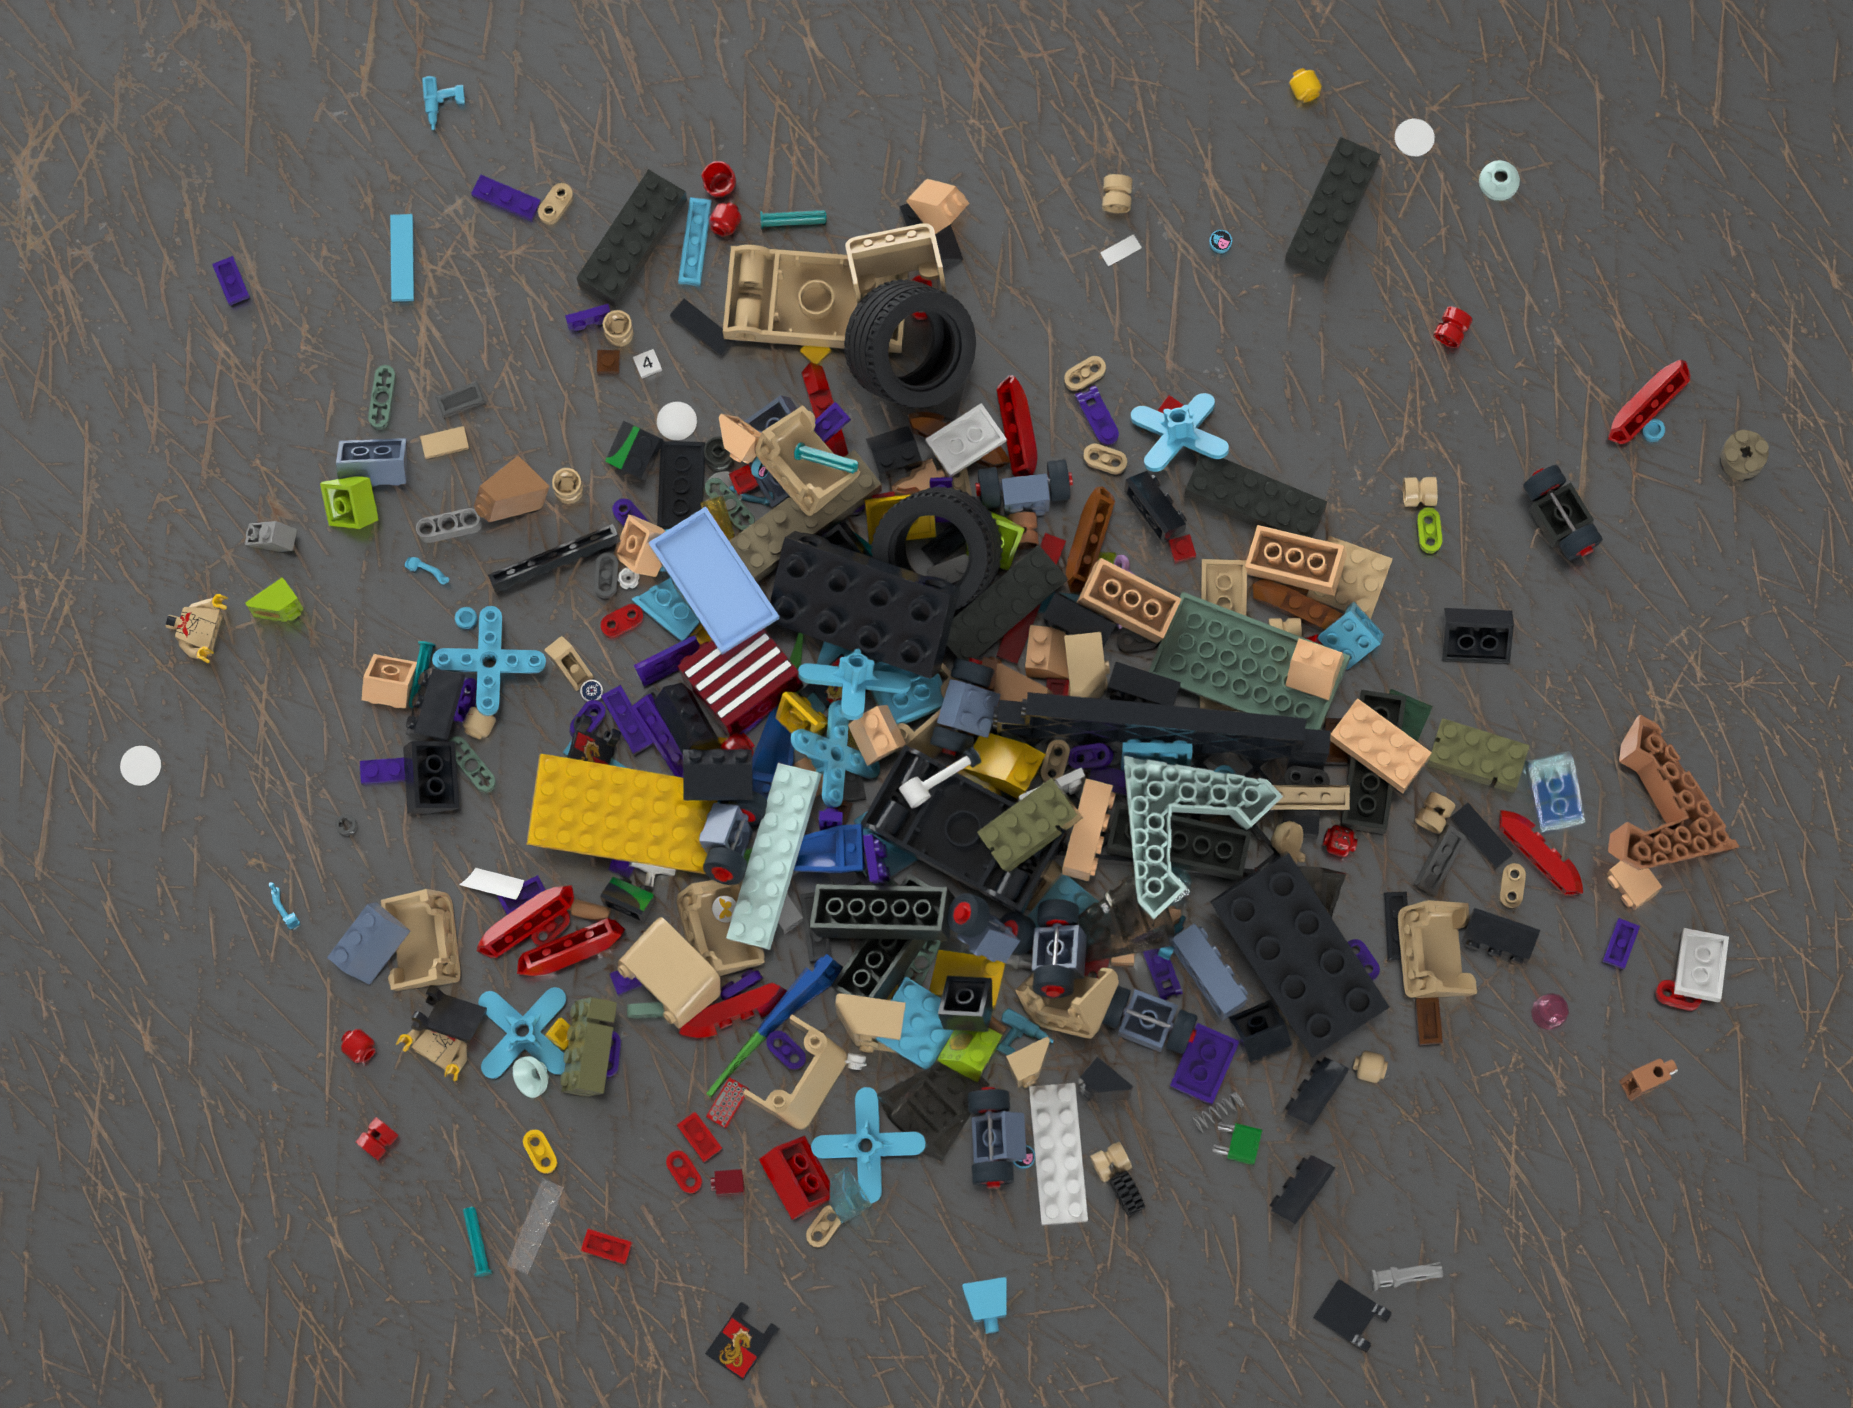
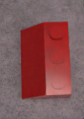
[759,1136,838,1220]

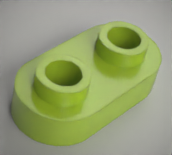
[1417,507,1442,553]

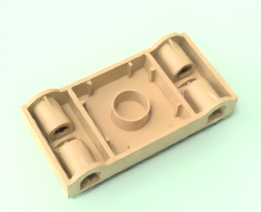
[723,245,909,353]

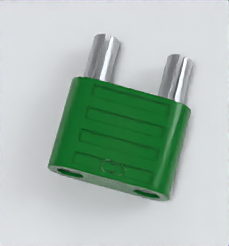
[1212,1122,1262,1165]

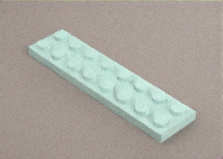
[726,763,822,950]

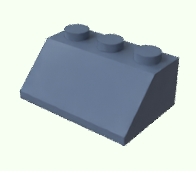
[336,438,407,487]
[327,902,411,984]

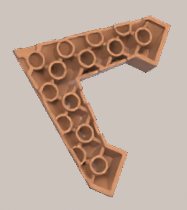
[1608,714,1739,870]

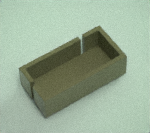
[1427,718,1530,793]
[977,778,1083,872]
[560,997,617,1097]

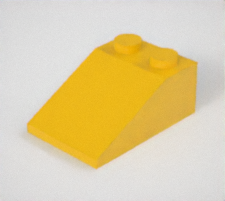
[775,692,828,736]
[962,733,1046,799]
[929,950,1006,1010]

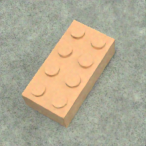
[1245,525,1347,596]
[1077,558,1181,644]
[1330,698,1432,793]
[1062,779,1116,881]

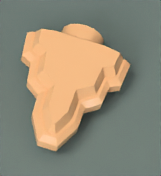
[892,458,945,496]

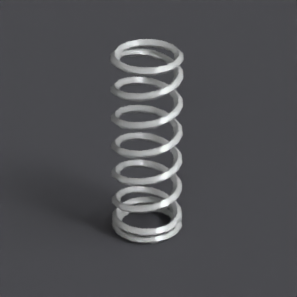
[1193,1091,1244,1132]

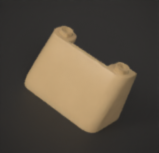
[755,405,860,516]
[676,880,764,976]
[381,889,461,991]
[1398,900,1477,998]
[617,917,720,1029]
[1015,968,1119,1038]

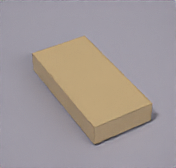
[420,426,469,459]

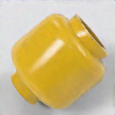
[1289,68,1322,103]

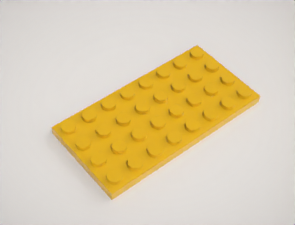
[526,754,718,874]

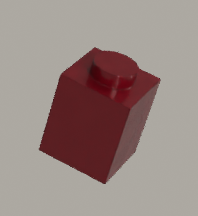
[711,1169,745,1197]

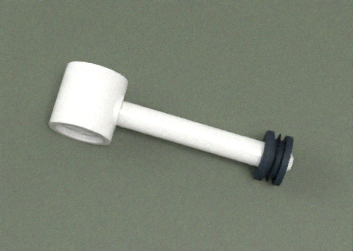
[899,747,981,808]

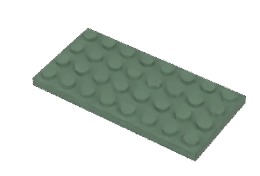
[1149,592,1351,730]

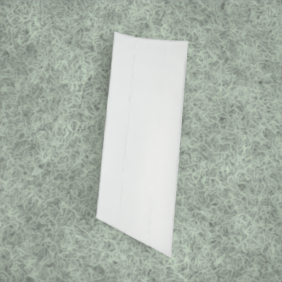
[459,868,524,900]

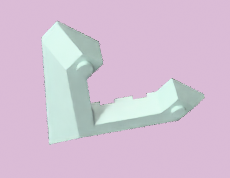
[1123,756,1283,920]

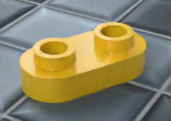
[523,1130,558,1174]

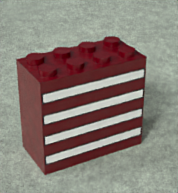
[678,629,804,737]

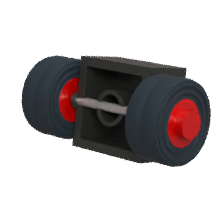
[1523,465,1603,560]

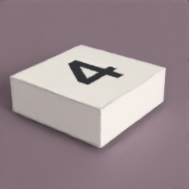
[633,349,662,379]

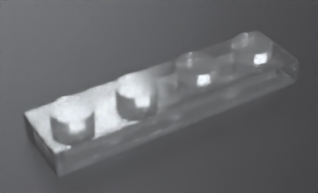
[507,1179,565,1275]

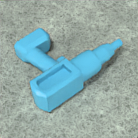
[422,76,465,131]
[996,1008,1054,1056]

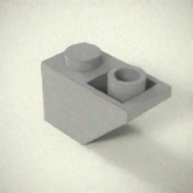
[245,521,297,552]

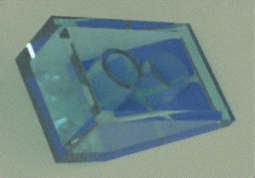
[1525,751,1586,833]

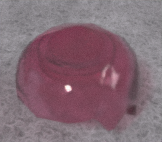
[1531,993,1569,1030]

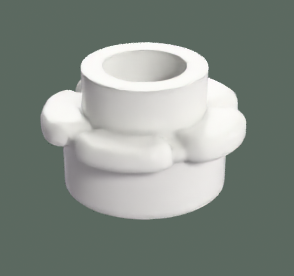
[618,567,640,589]
[845,1053,867,1070]

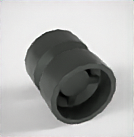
[704,436,734,472]

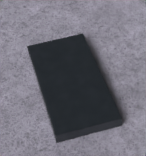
[657,441,706,529]

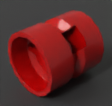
[1433,306,1473,348]
[355,1117,399,1161]

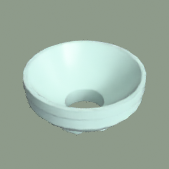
[1479,160,1520,201]
[513,1056,549,1098]

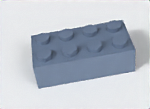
[1170,923,1248,1021]

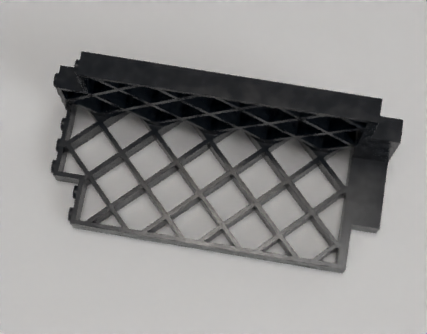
[993,692,1331,877]

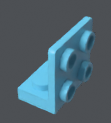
[1318,602,1384,670]

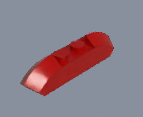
[1608,360,1691,444]
[801,362,849,457]
[996,375,1038,477]
[1499,810,1583,895]
[477,885,574,958]
[517,918,625,976]
[679,983,787,1038]

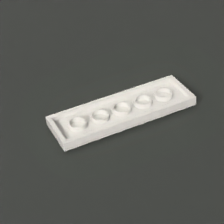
[1029,1083,1088,1226]

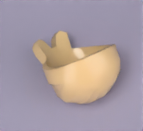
[1271,821,1305,864]

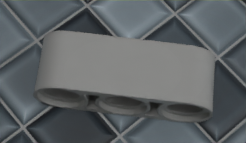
[416,508,482,543]

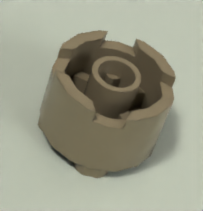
[1720,429,1769,480]

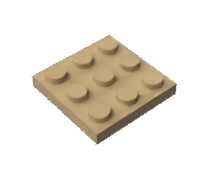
[1307,536,1393,619]

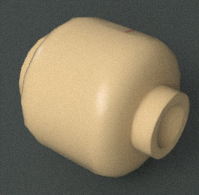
[462,707,496,740]
[1352,1050,1388,1083]

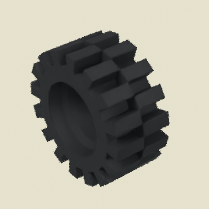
[1110,1171,1146,1216]

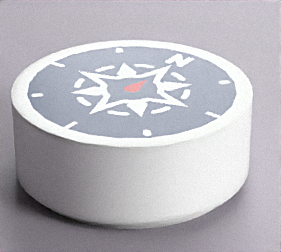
[580,680,603,702]

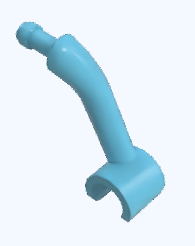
[729,486,773,506]
[404,557,450,584]
[269,882,300,929]
[1158,915,1186,960]

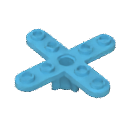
[1131,393,1229,472]
[432,606,546,716]
[798,649,911,720]
[791,700,880,808]
[478,987,567,1079]
[811,1087,926,1203]

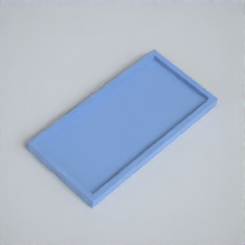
[648,507,780,655]

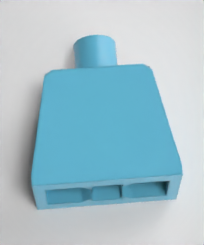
[962,1277,1007,1334]

